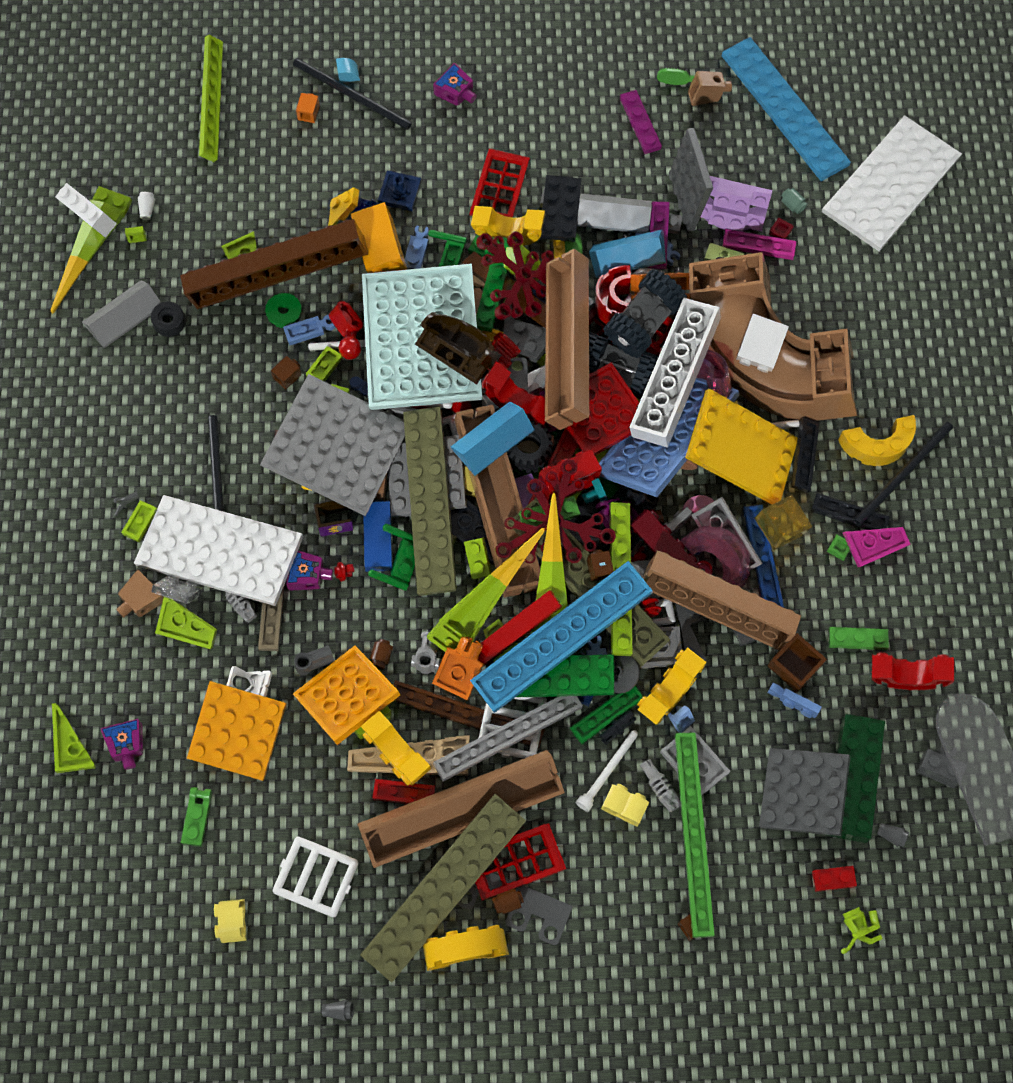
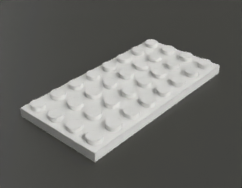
[822,115,962,252]
[134,495,304,606]

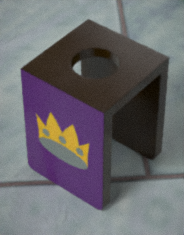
[314,501,353,537]

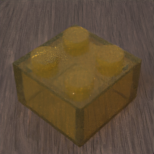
[754,495,813,550]

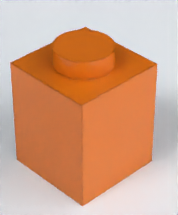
[296,93,320,123]

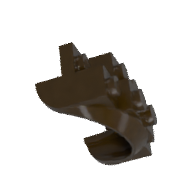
[415,312,502,385]

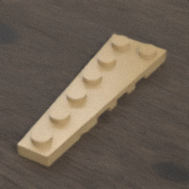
[347,735,470,776]

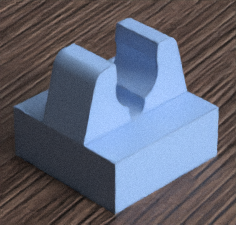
[668,705,695,733]

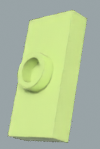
[704,243,744,261]

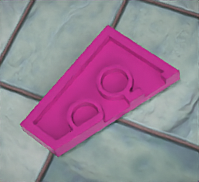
[842,527,911,567]

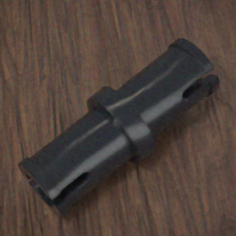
[599,710,637,745]

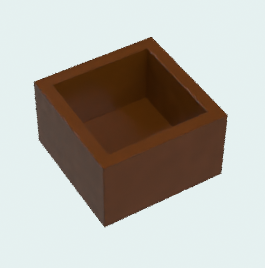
[768,633,827,693]

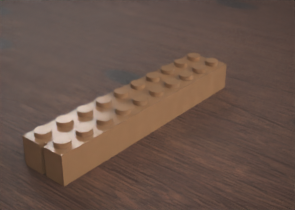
[545,249,589,430]
[454,405,540,598]
[357,750,565,868]

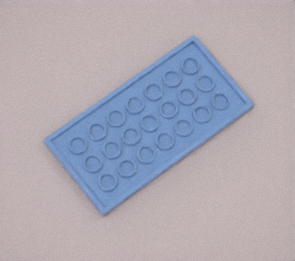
[599,377,739,497]

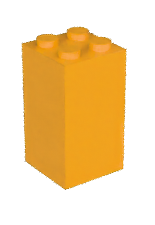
[351,202,407,273]

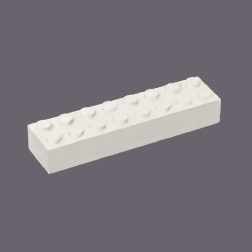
[630,298,721,448]

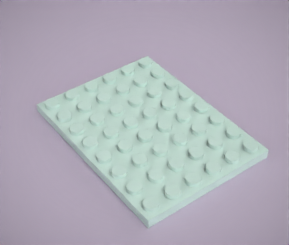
[362,264,483,410]

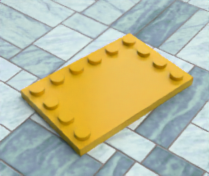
[685,389,797,506]

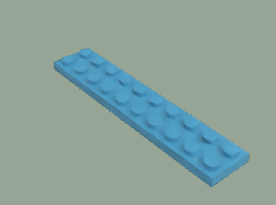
[721,37,851,181]
[470,561,653,713]

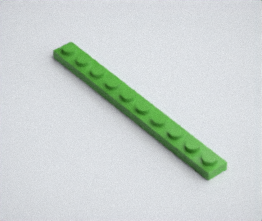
[675,733,714,938]

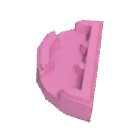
[682,495,714,513]

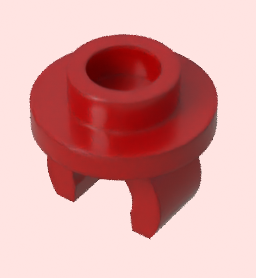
[334,562,355,582]

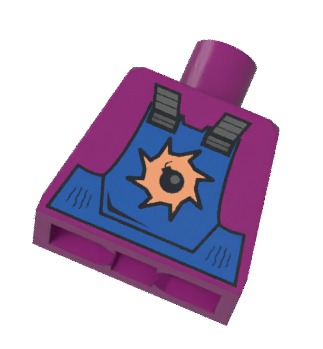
[433,63,477,106]
[286,551,333,590]
[101,719,143,770]

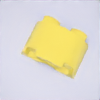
[214,899,247,943]

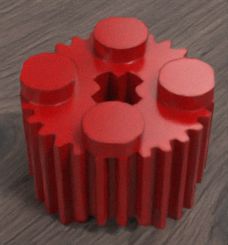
[488,332,521,370]

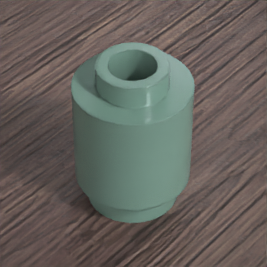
[781,188,808,215]

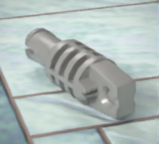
[225,592,257,623]
[640,759,681,812]

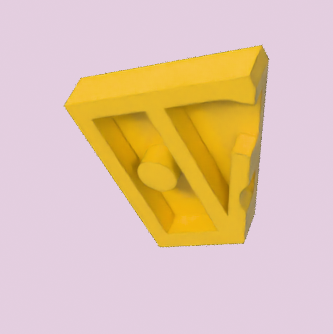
[328,187,359,226]

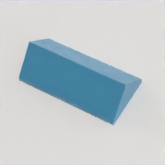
[589,230,666,278]
[451,402,534,476]

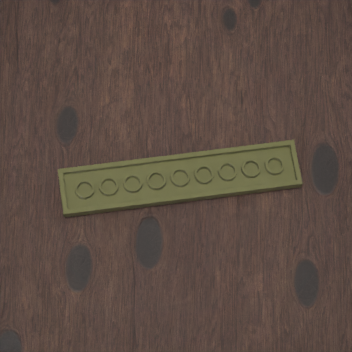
[403,406,457,596]
[508,498,671,667]
[360,794,526,983]

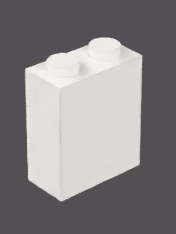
[736,314,789,373]

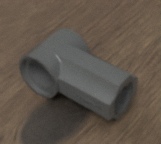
[294,646,334,675]

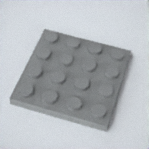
[388,435,467,519]

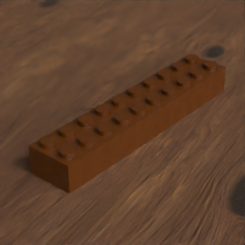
[180,219,369,309]

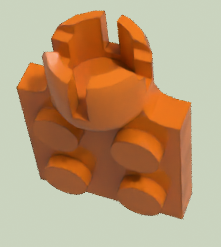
[432,636,484,700]

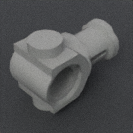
[411,632,440,674]

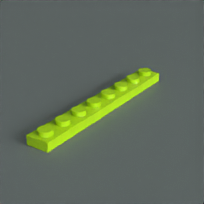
[199,34,223,162]
[609,502,633,656]

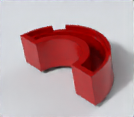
[594,265,631,324]
[482,361,546,425]
[872,653,954,690]

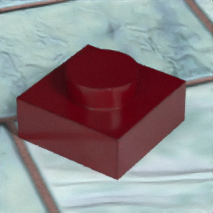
[769,217,794,239]

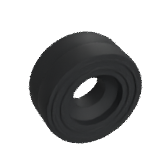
[151,301,186,337]

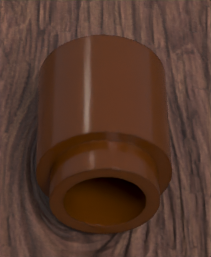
[369,639,393,669]
[492,888,524,914]

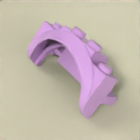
[701,176,772,232]

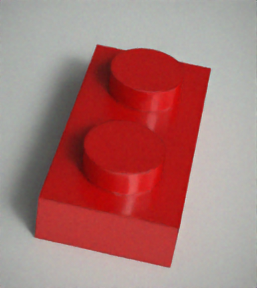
[812,866,857,892]

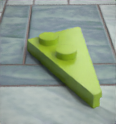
[52,703,96,773]

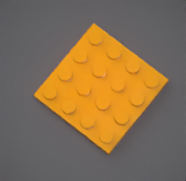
[293,645,400,745]
[187,681,287,781]

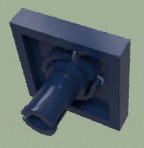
[378,170,421,211]

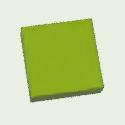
[125,226,147,243]

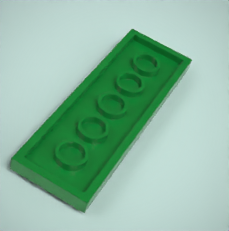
[495,654,615,697]

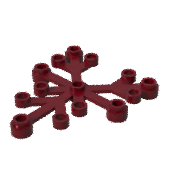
[476,231,571,320]
[495,459,616,564]

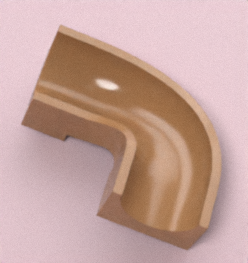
[689,252,857,421]

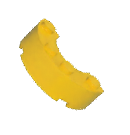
[471,206,545,246]
[838,415,916,466]
[637,647,707,725]
[361,711,431,786]
[423,925,509,971]

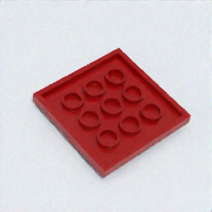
[566,362,639,456]

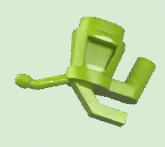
[841,907,883,954]

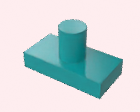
[582,478,608,505]

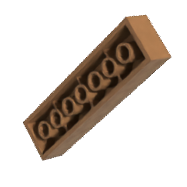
[642,550,801,650]

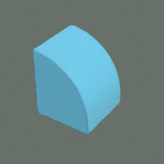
[336,58,360,83]

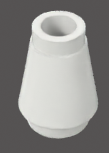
[138,192,156,220]

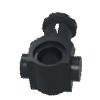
[619,485,659,513]

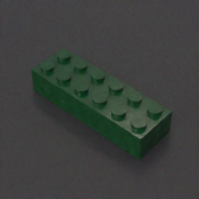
[826,714,885,843]

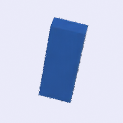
[363,501,392,572]

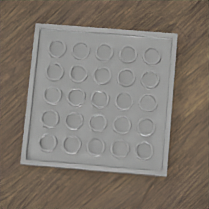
[260,374,405,516]

